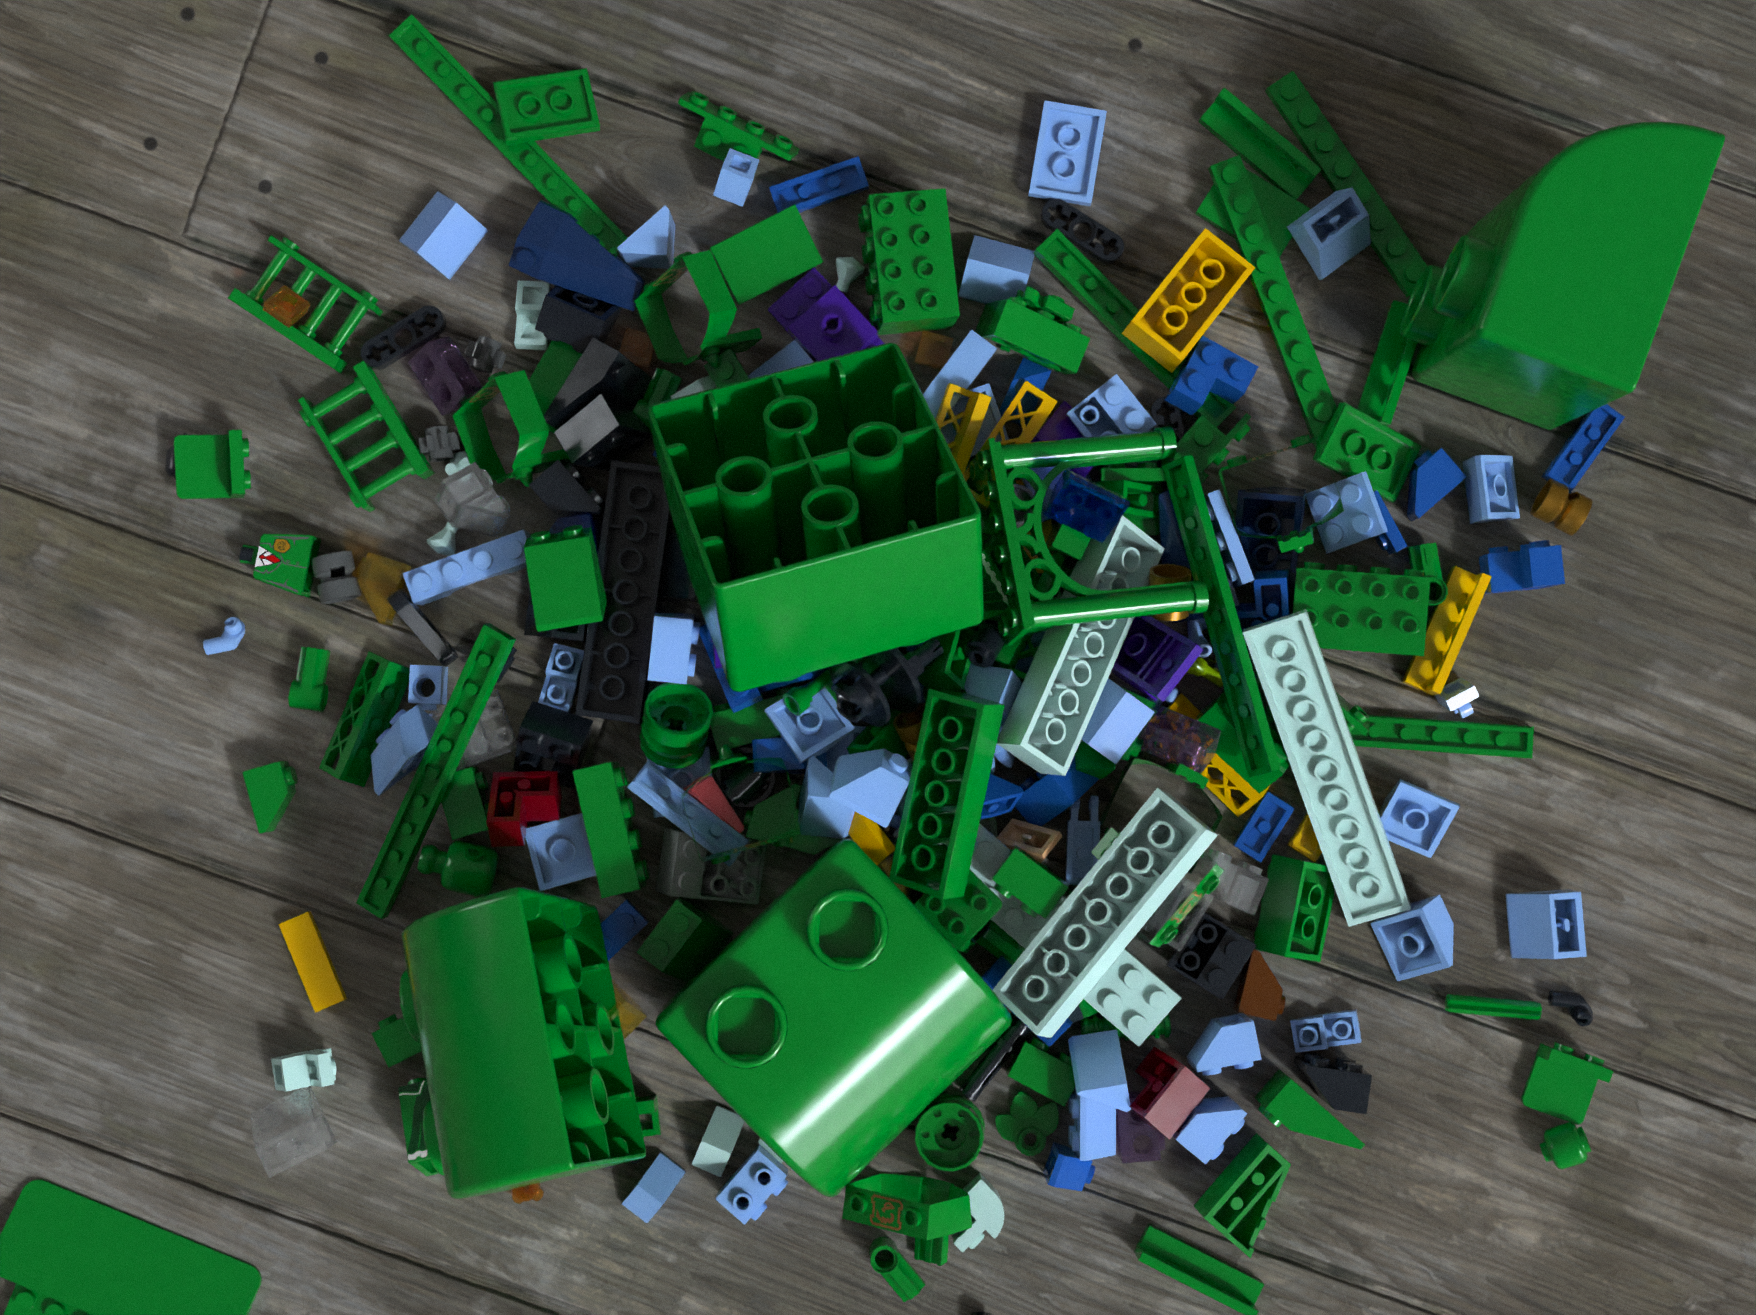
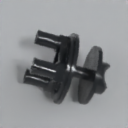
[829,637,944,727]

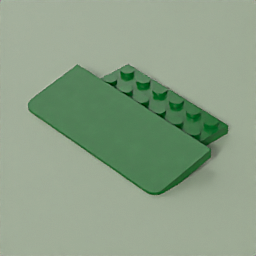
[0,1179,262,1315]

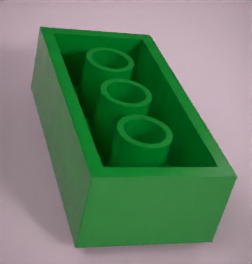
[572,761,650,898]

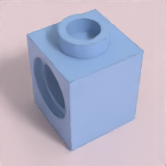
[713,148,759,207]
[408,665,448,711]

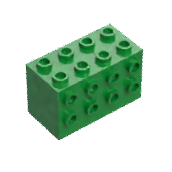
[858,188,960,335]
[1293,562,1431,656]

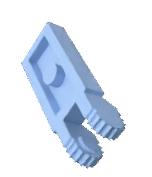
[1065,796,1100,885]

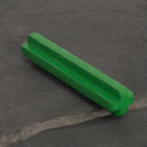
[1445,994,1542,1020]

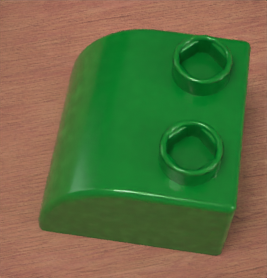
[1400,122,1725,430]
[648,343,984,692]
[656,839,1012,1197]
[399,887,646,1199]

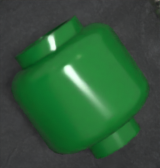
[1539,1122,1592,1169]

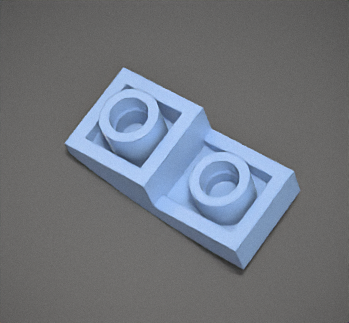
[538,643,584,713]
[1290,1009,1362,1053]

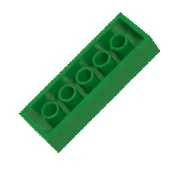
[889,689,1005,899]

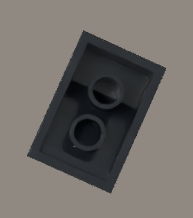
[544,338,652,430]

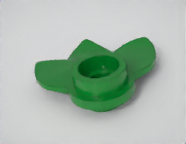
[995,1091,1059,1156]

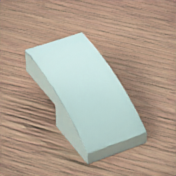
[514,280,550,350]

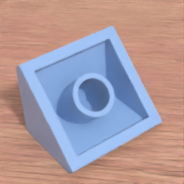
[399,191,488,280]
[617,206,675,269]
[958,235,1034,304]
[1463,455,1520,524]
[798,756,855,839]
[1068,1029,1131,1112]

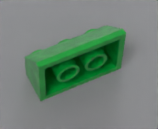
[1254,854,1335,962]

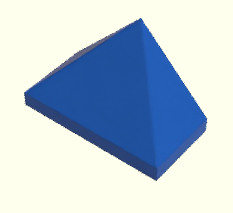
[999,358,1052,426]

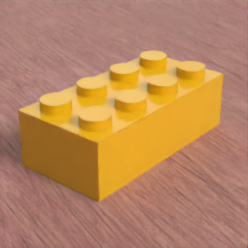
[1122,228,1256,373]

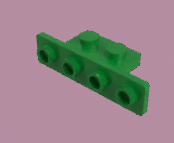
[678,91,799,162]
[1159,413,1251,485]

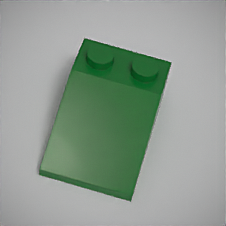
[1254,1069,1365,1149]

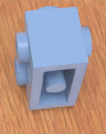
[715,1144,789,1225]

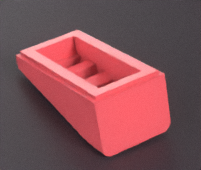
[683,776,745,833]

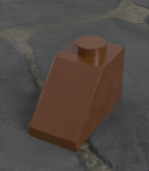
[1233,949,1286,1021]

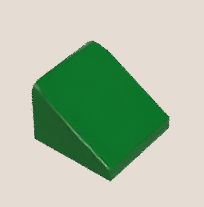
[1075,741,1116,779]

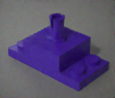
[767,267,885,362]
[1111,615,1203,702]

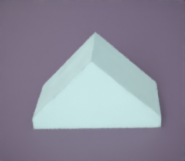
[691,1105,744,1177]

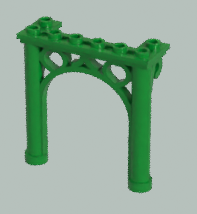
[969,426,1209,646]

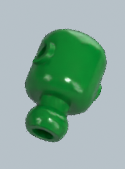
[417,840,499,897]

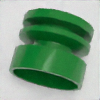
[639,682,713,768]
[915,1094,985,1172]

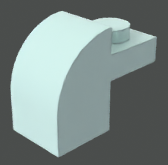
[271,1048,336,1092]
[952,1173,1004,1253]

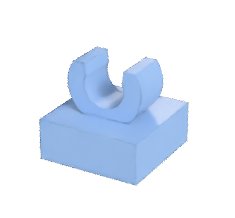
[1435,677,1479,719]

